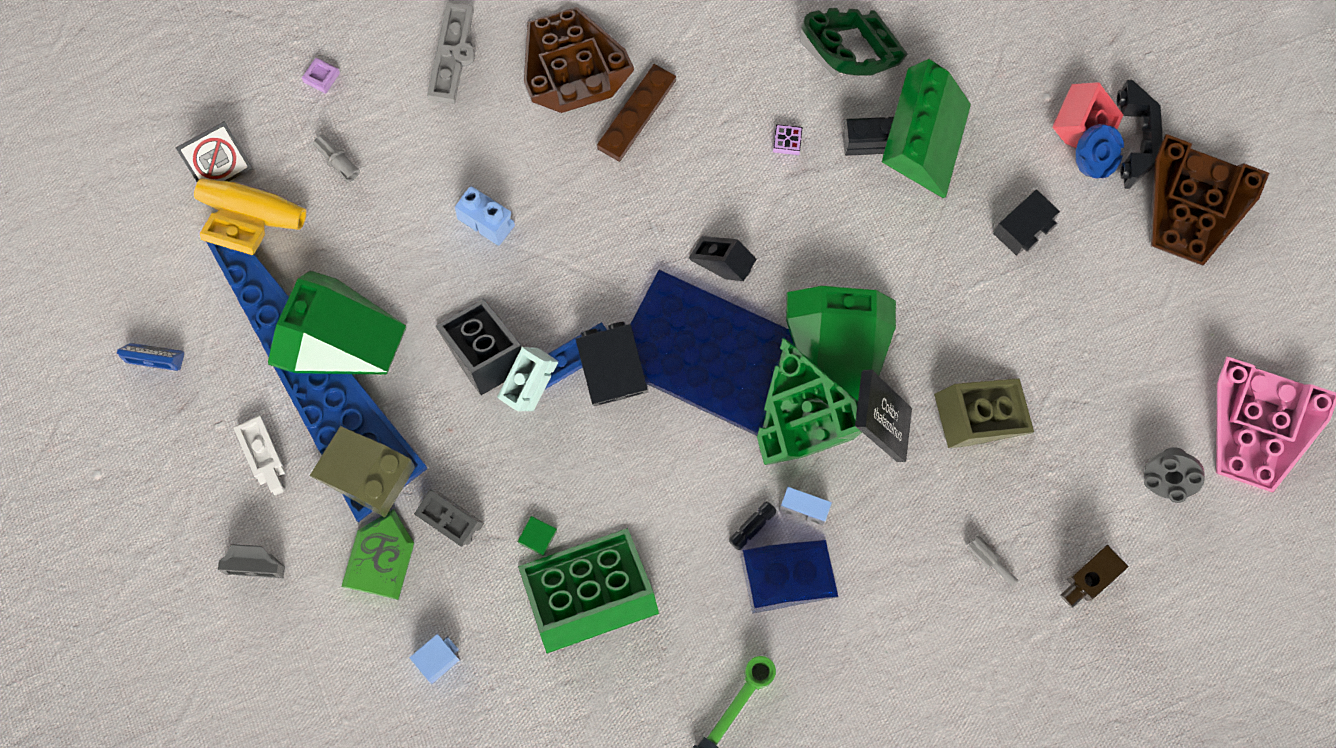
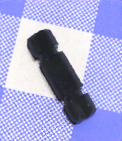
[729,501,777,550]

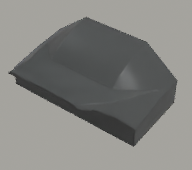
[218,544,285,578]

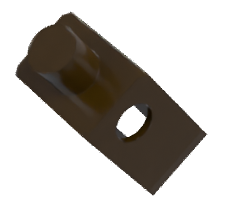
[1060,544,1129,608]

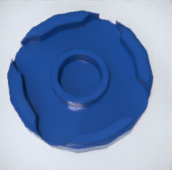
[1076,124,1124,179]

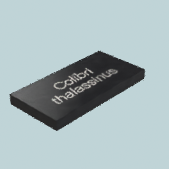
[855,370,912,462]

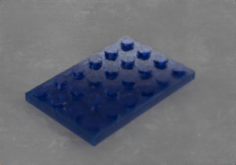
[630,269,794,436]

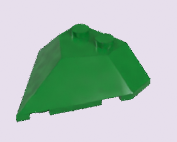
[757,338,862,465]

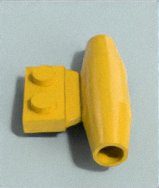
[194,178,306,255]

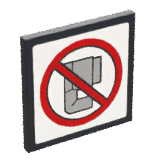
[175,121,253,182]

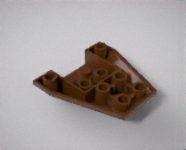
[524,7,634,113]
[1151,134,1270,266]

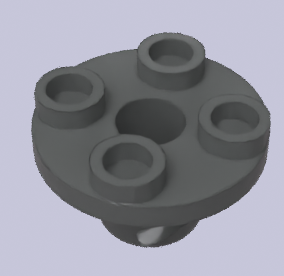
[1144,447,1205,503]

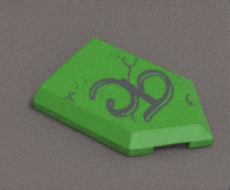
[341,509,414,600]

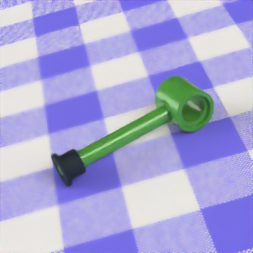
[693,656,776,748]

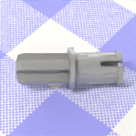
[313,135,360,182]

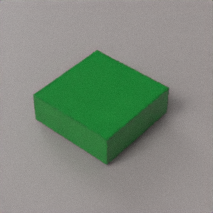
[517,516,557,556]

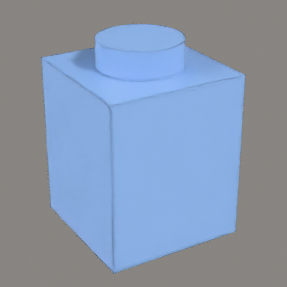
[409,634,460,684]

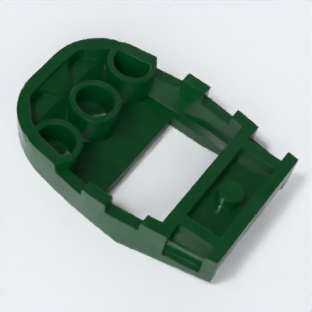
[801,8,908,76]

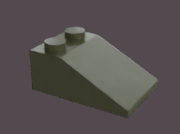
[934,378,1034,448]
[310,426,415,517]

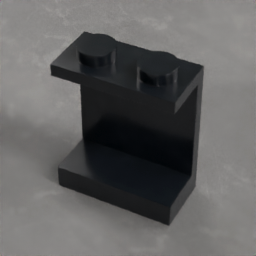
[575,321,649,407]

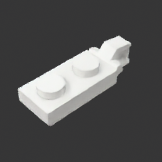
[233,415,285,496]

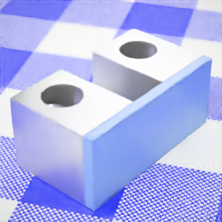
[779,487,832,527]

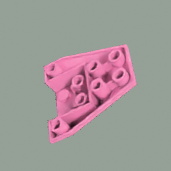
[1216,357,1336,492]

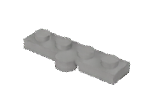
[427,2,475,104]

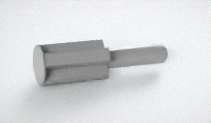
[967,535,1018,586]

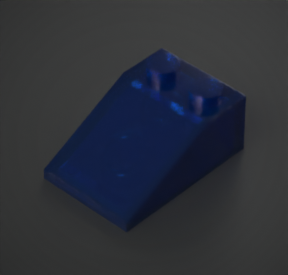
[741,540,839,614]

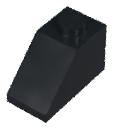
[689,236,757,282]

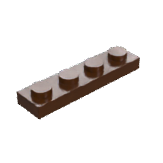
[597,64,676,162]

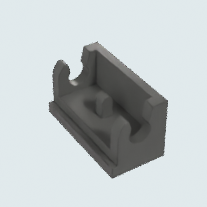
[414,490,484,547]

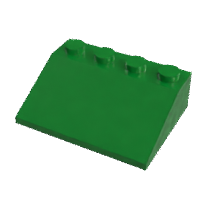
[881,59,971,198]
[518,528,659,654]

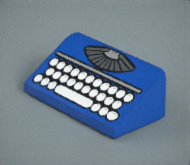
[117,343,185,371]

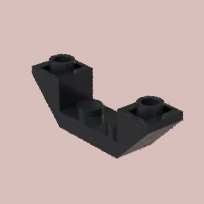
[1116,80,1163,189]

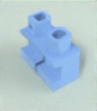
[455,186,515,246]

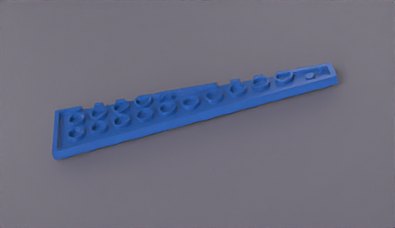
[206,241,428,523]

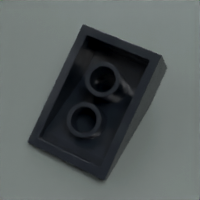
[436,299,522,396]

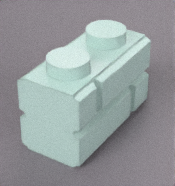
[497,347,558,411]

